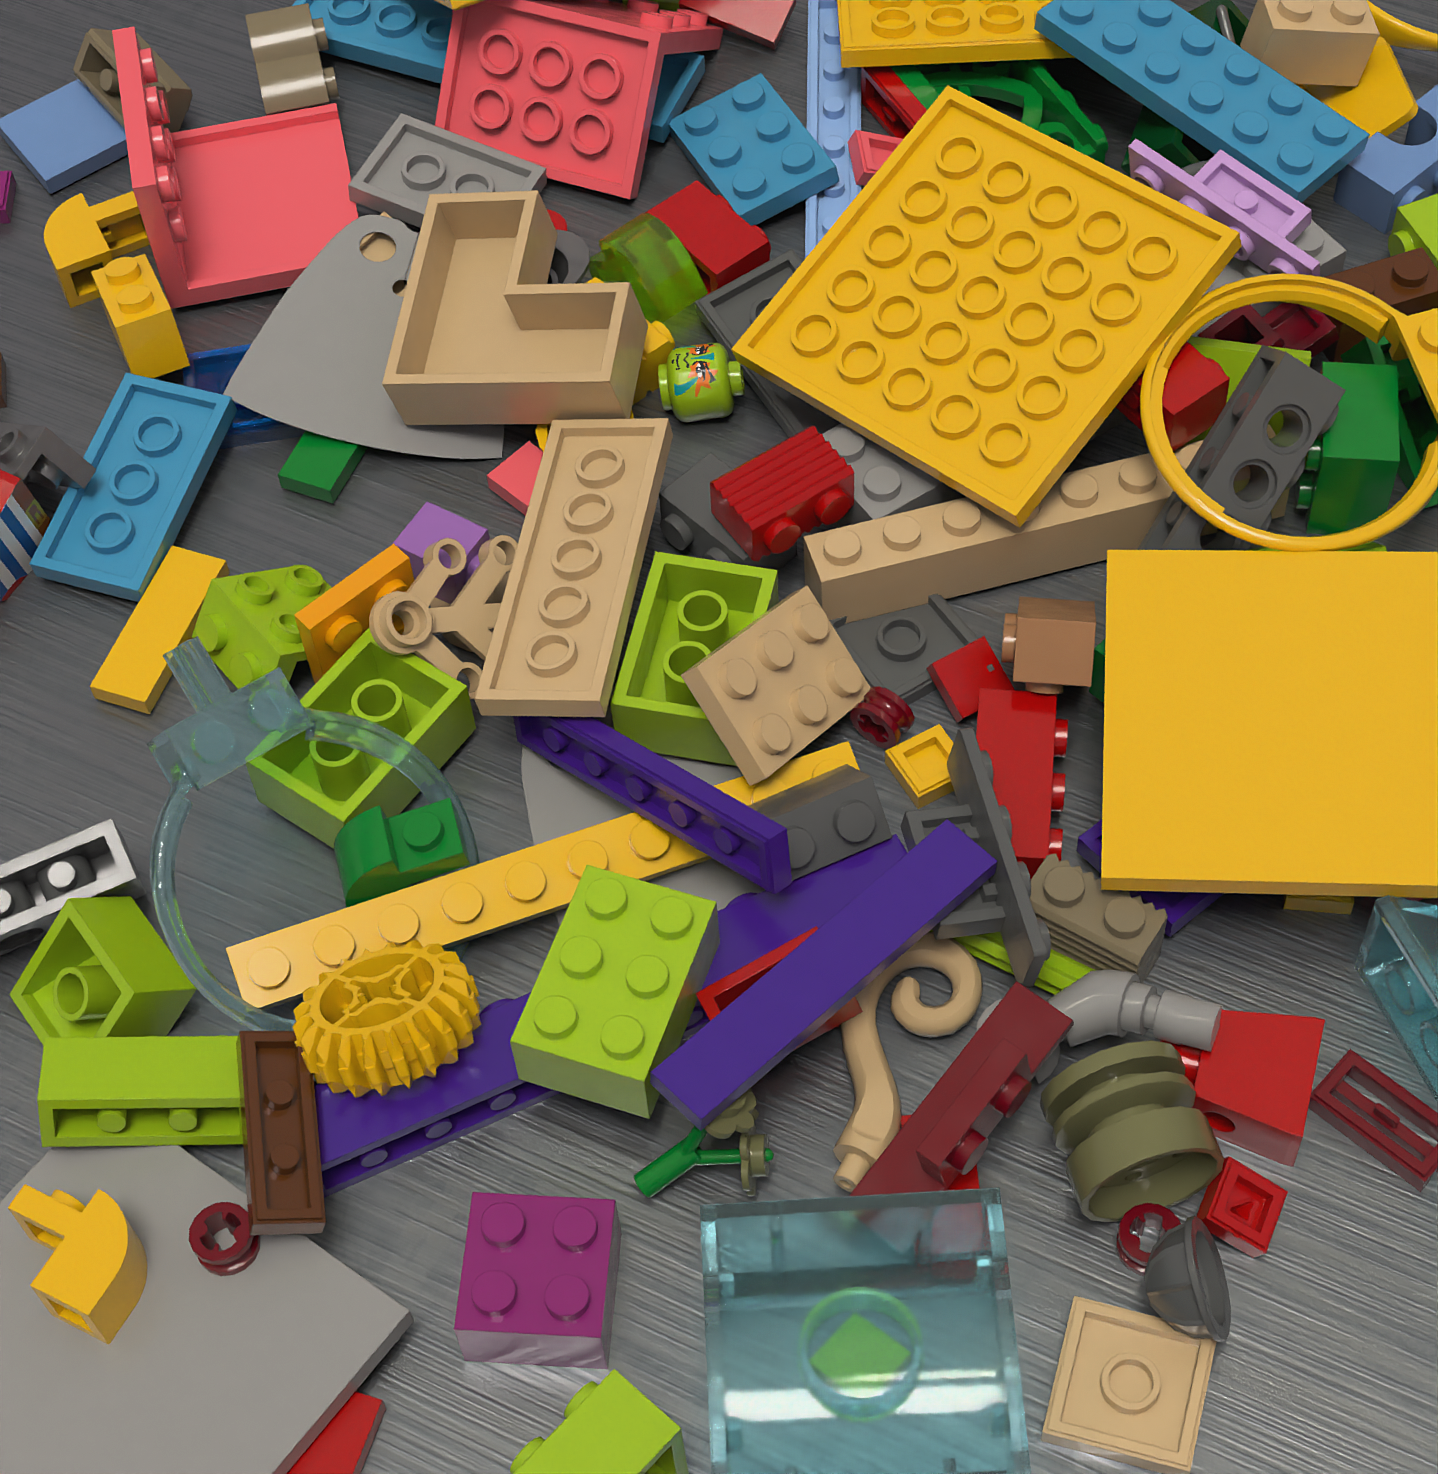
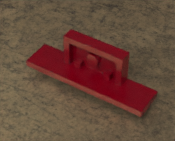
[845,981,1074,1246]

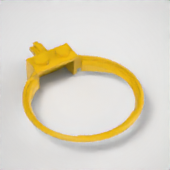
[1140,273,1438,552]

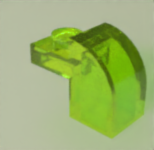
[588,213,708,322]

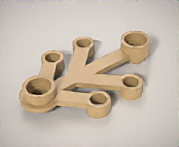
[369,535,518,700]

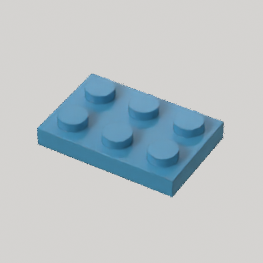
[669,73,840,225]

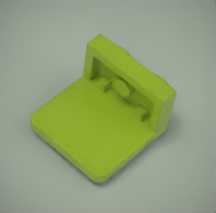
[191,565,332,713]

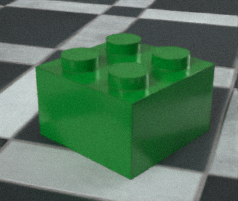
[1295,361,1400,535]

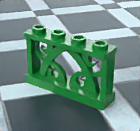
[889,59,1108,164]

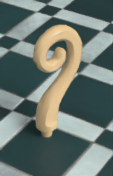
[833,932,983,1192]

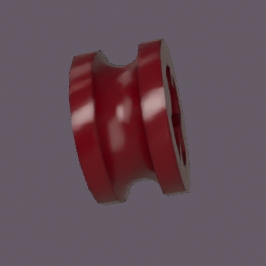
[850,686,915,749]
[189,1202,260,1276]
[1116,1203,1181,1276]

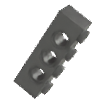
[1137,345,1346,551]
[0,818,147,956]

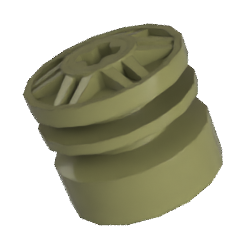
[1040,1040,1224,1222]

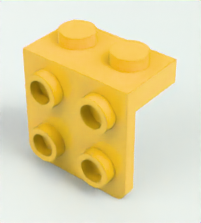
[1296,37,1418,138]

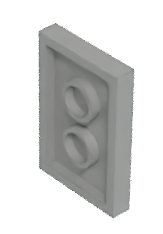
[348,113,547,228]

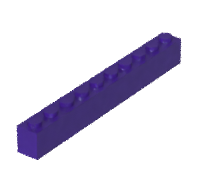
[314,834,908,1198]

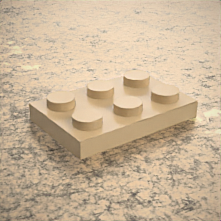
[681,585,871,786]

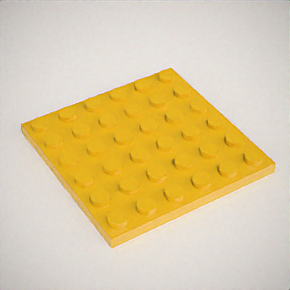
[731,85,1242,528]

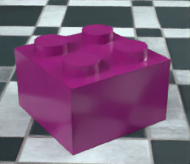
[454,1192,622,1369]

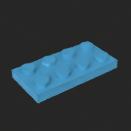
[29,372,237,602]

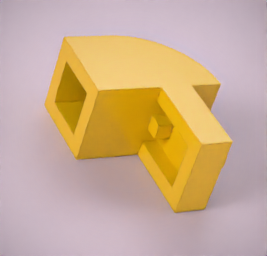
[44,191,150,308]
[8,1184,147,1345]

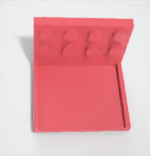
[435,0,723,199]
[112,26,359,309]

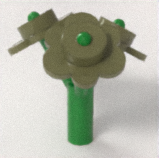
[634,1088,774,1198]

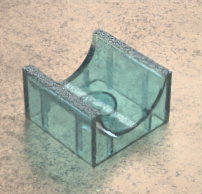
[700,1187,1031,1474]

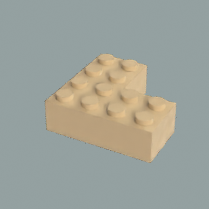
[382,190,648,425]

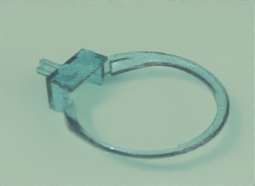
[147,636,480,1031]

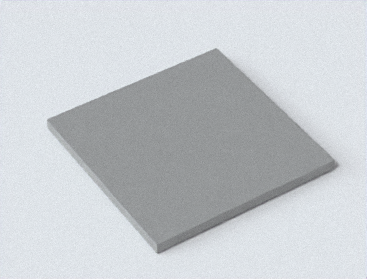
[0,1145,414,1474]

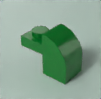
[334,798,470,908]

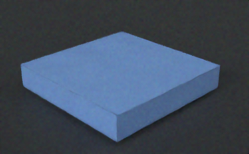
[0,79,128,194]

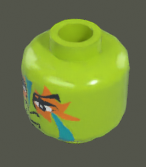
[658,343,745,423]

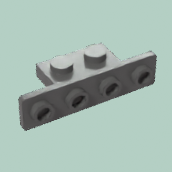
[900,728,1051,987]

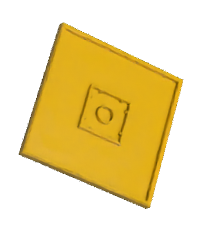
[1101,550,1438,898]

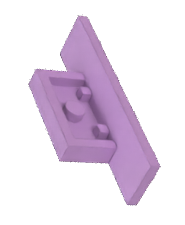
[1128,139,1320,276]

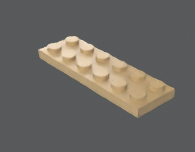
[475,418,673,717]

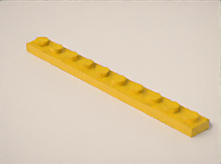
[226,741,860,1016]

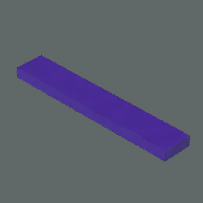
[513,716,792,894]
[650,819,998,1131]

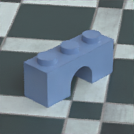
[1333,84,1438,234]

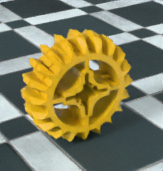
[292,940,481,1098]

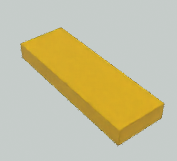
[90,545,230,715]

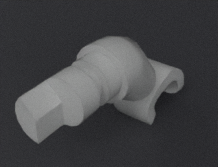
[977,969,1222,1083]

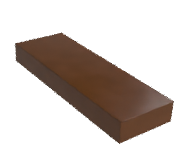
[236,1031,326,1235]

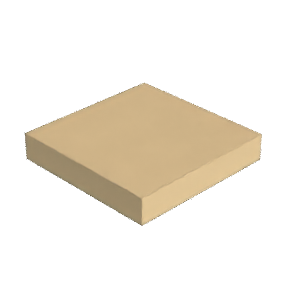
[1041,1296,1216,1474]

